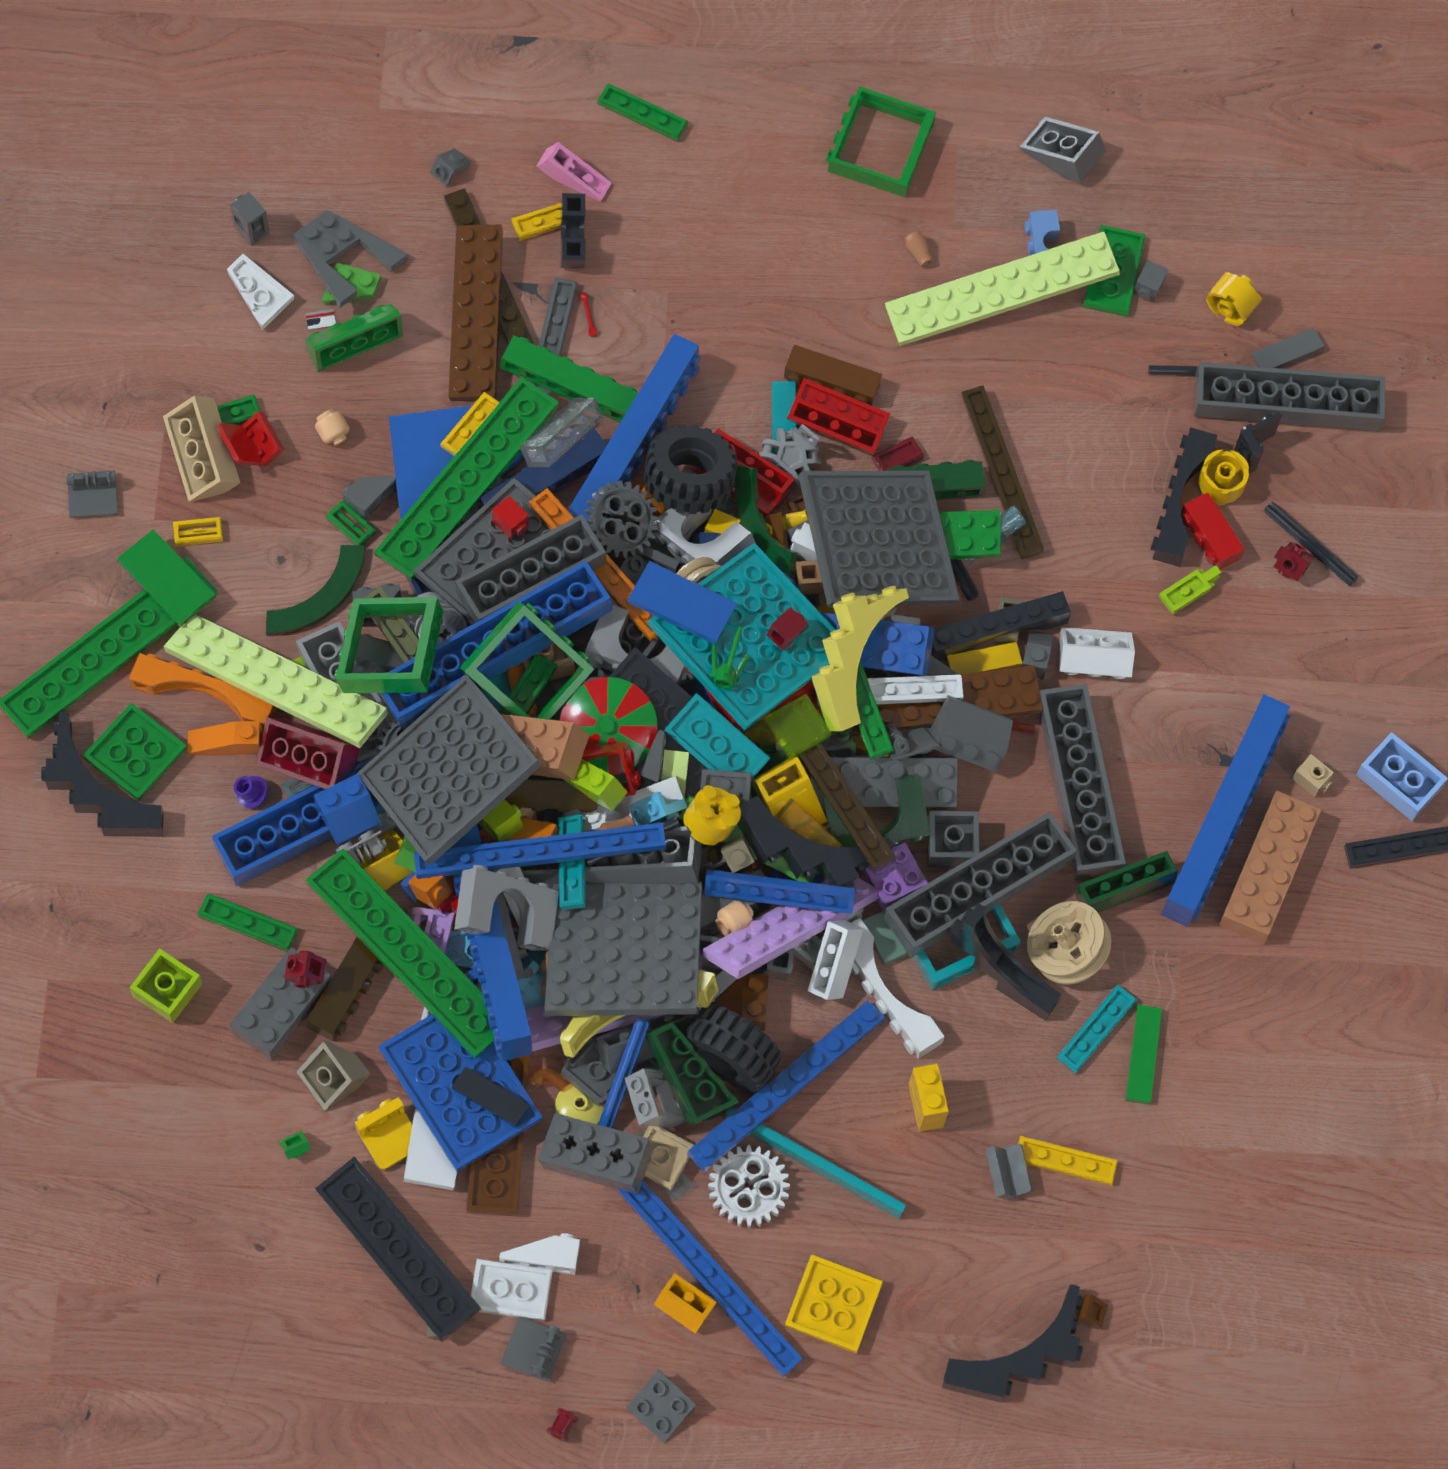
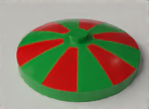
[560,677,658,775]

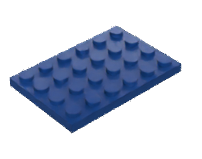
[378,1014,543,1172]

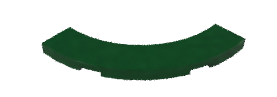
[735,465,797,576]
[266,545,365,636]

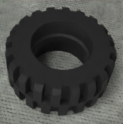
[644,425,738,514]
[684,1004,781,1092]

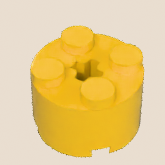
[1206,272,1262,326]
[1198,450,1249,505]
[683,785,741,845]

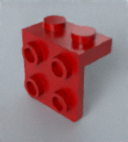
[217,411,285,467]

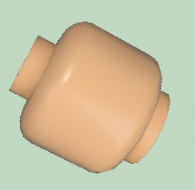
[315,409,350,446]
[716,900,754,936]

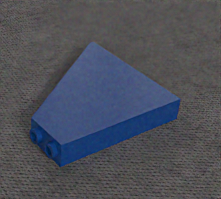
[389,405,540,520]

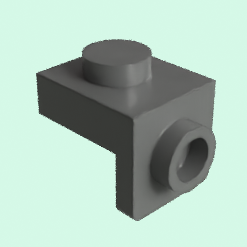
[431,148,471,186]

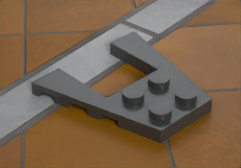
[294,210,408,308]

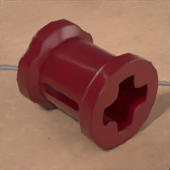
[547,1408,579,1442]

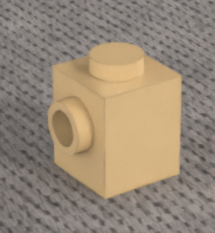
[1292,754,1334,797]

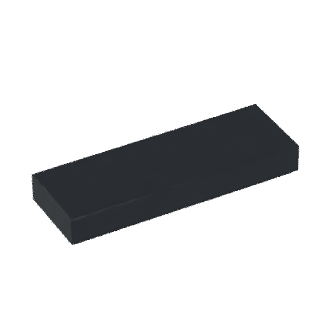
[452,1067,530,1128]

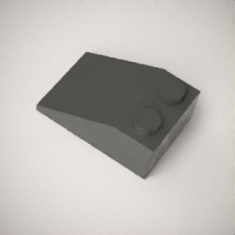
[1020,117,1106,182]

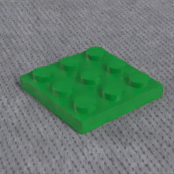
[83,703,187,802]

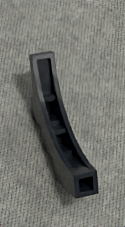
[41,713,164,837]
[737,796,894,888]
[949,903,1061,1021]
[942,1284,1083,1403]

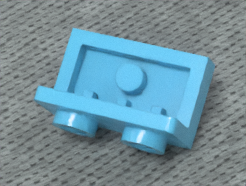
[629,792,688,826]

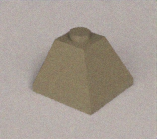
[296,1041,371,1111]

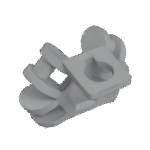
[759,424,821,489]

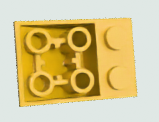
[751,757,827,836]

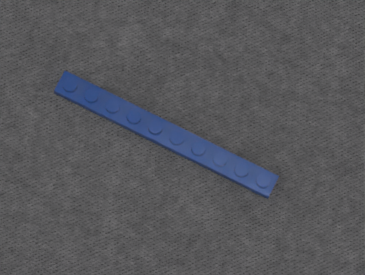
[414,823,666,879]
[687,1000,885,1172]
[615,1181,803,1377]

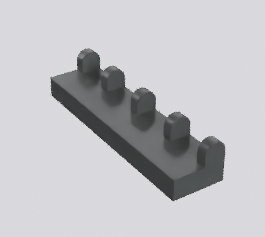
[496,892,533,980]

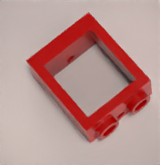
[581,741,641,797]

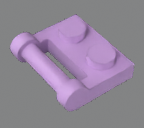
[410,907,455,955]

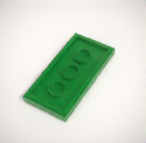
[1083,225,1146,317]
[116,529,216,627]

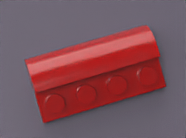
[787,378,891,455]
[689,428,795,517]

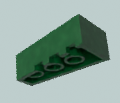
[646,1022,739,1127]

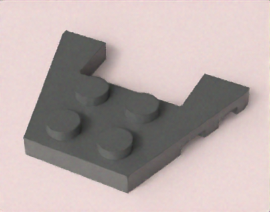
[561,1033,661,1107]

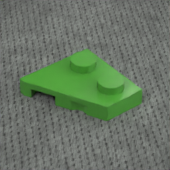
[322,262,381,305]

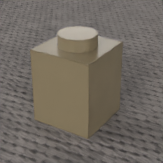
[721,835,755,873]

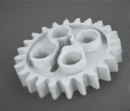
[708,1145,790,1228]

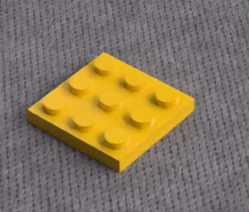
[784,1254,883,1354]

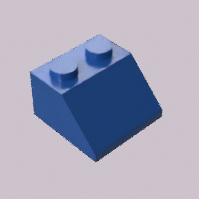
[314,774,382,846]

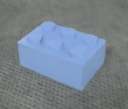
[1356,732,1448,821]

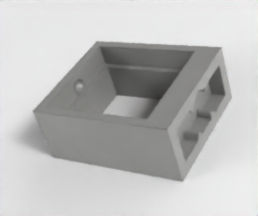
[625,1068,687,1128]

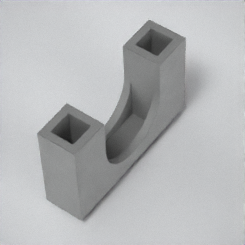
[653,508,756,566]
[585,605,687,685]
[455,865,559,952]

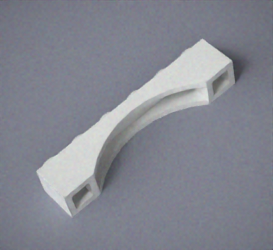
[851,918,945,1059]

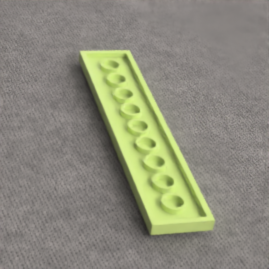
[885,232,1119,347]
[164,614,388,748]

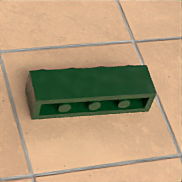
[888,460,985,500]
[1076,851,1178,913]

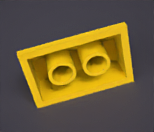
[354,828,412,891]

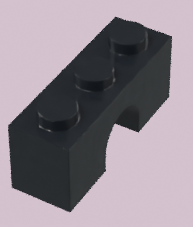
[561,193,585,269]

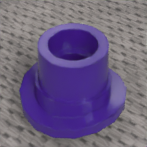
[234,776,268,809]

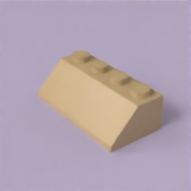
[163,396,240,502]

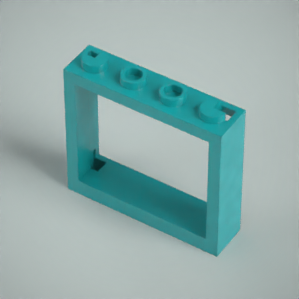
[914,905,1021,991]

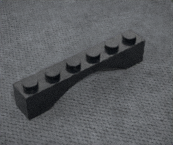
[1150,427,1217,567]
[931,591,1071,661]

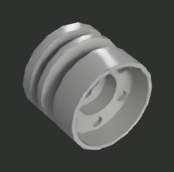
[403,592,467,644]

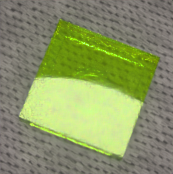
[764,694,831,759]

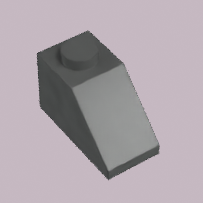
[343,476,397,521]
[1022,630,1053,680]

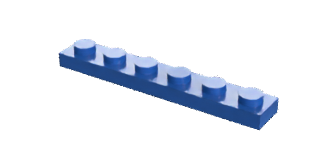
[704,869,855,914]

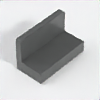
[639,539,683,573]
[985,1143,1033,1200]

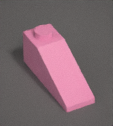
[536,142,612,202]

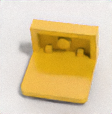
[355,1097,412,1170]

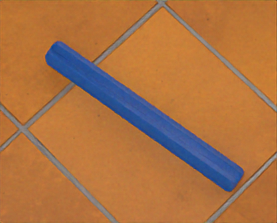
[598,1018,650,1128]

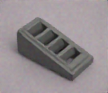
[640,730,667,783]

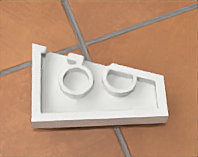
[227,254,294,330]

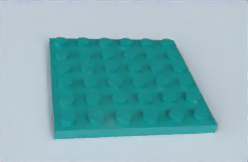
[647,542,835,730]

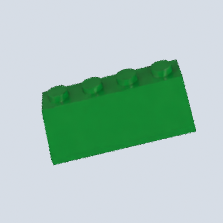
[305,303,403,372]

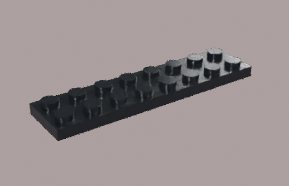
[315,1156,481,1342]

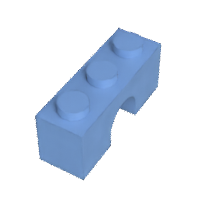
[1024,210,1060,255]

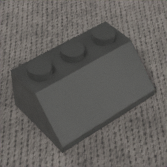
[928,695,1013,772]

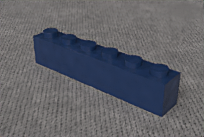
[478,428,607,510]

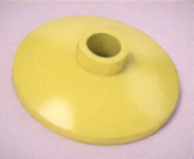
[555,1084,605,1124]

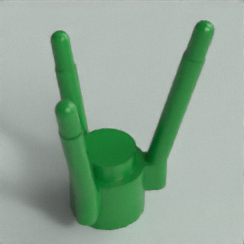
[710,626,749,689]

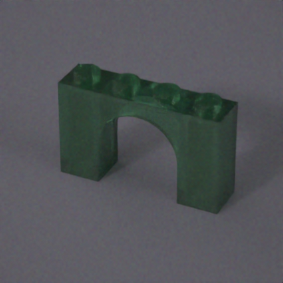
[822,773,931,847]

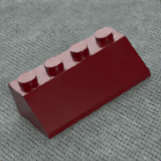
[256,717,360,789]

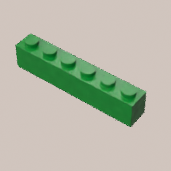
[500,335,638,423]

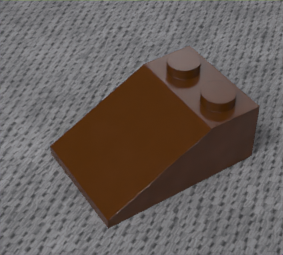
[710,973,769,1031]

